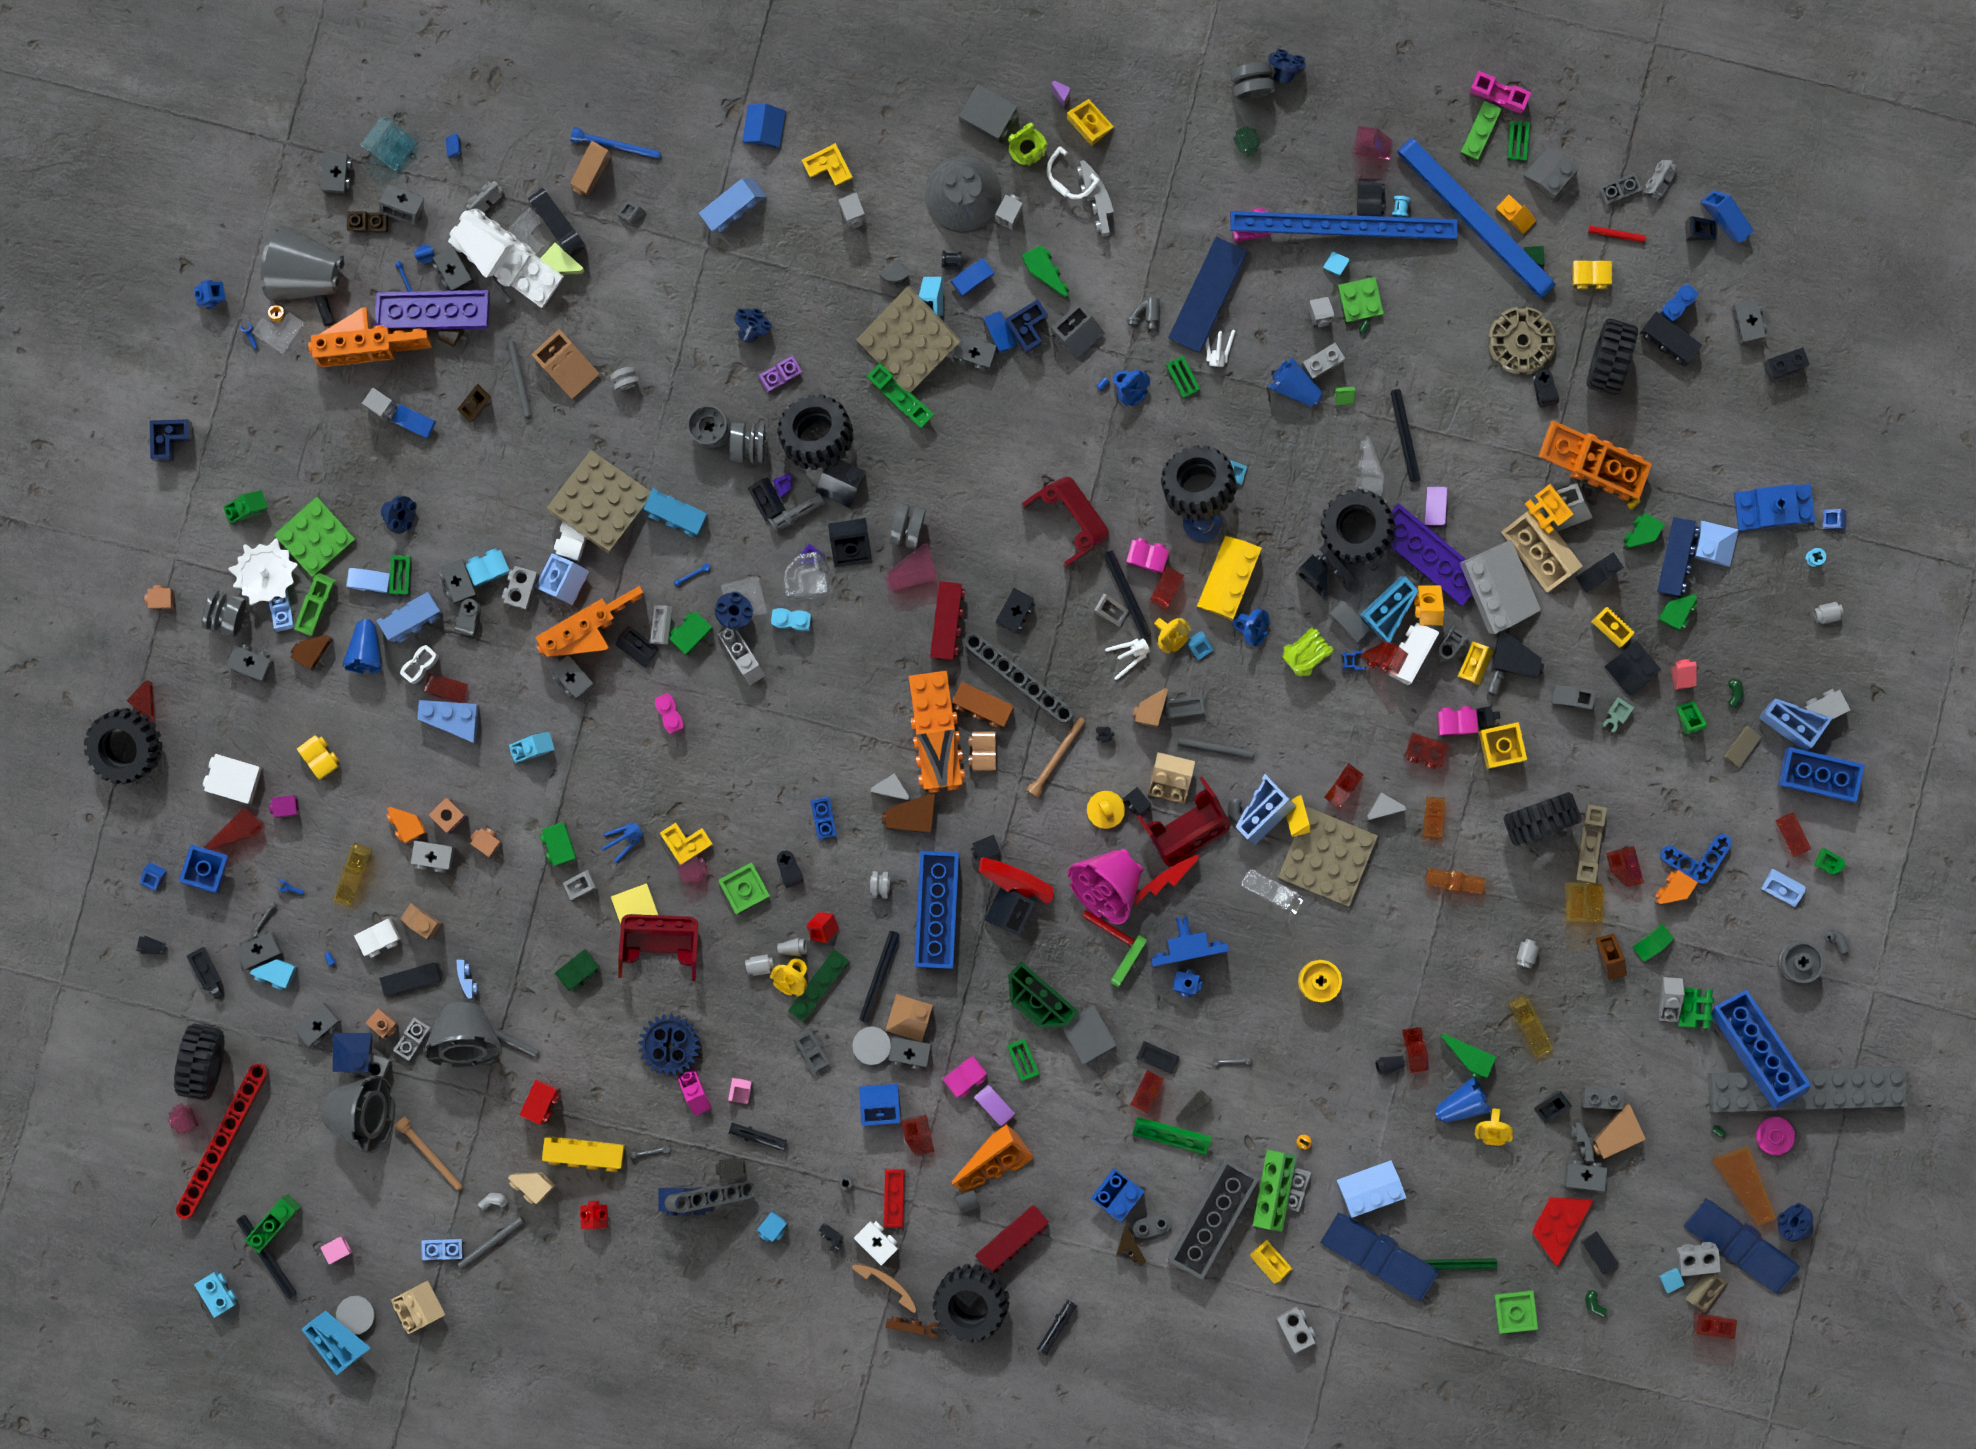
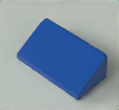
[983,311,1017,354]

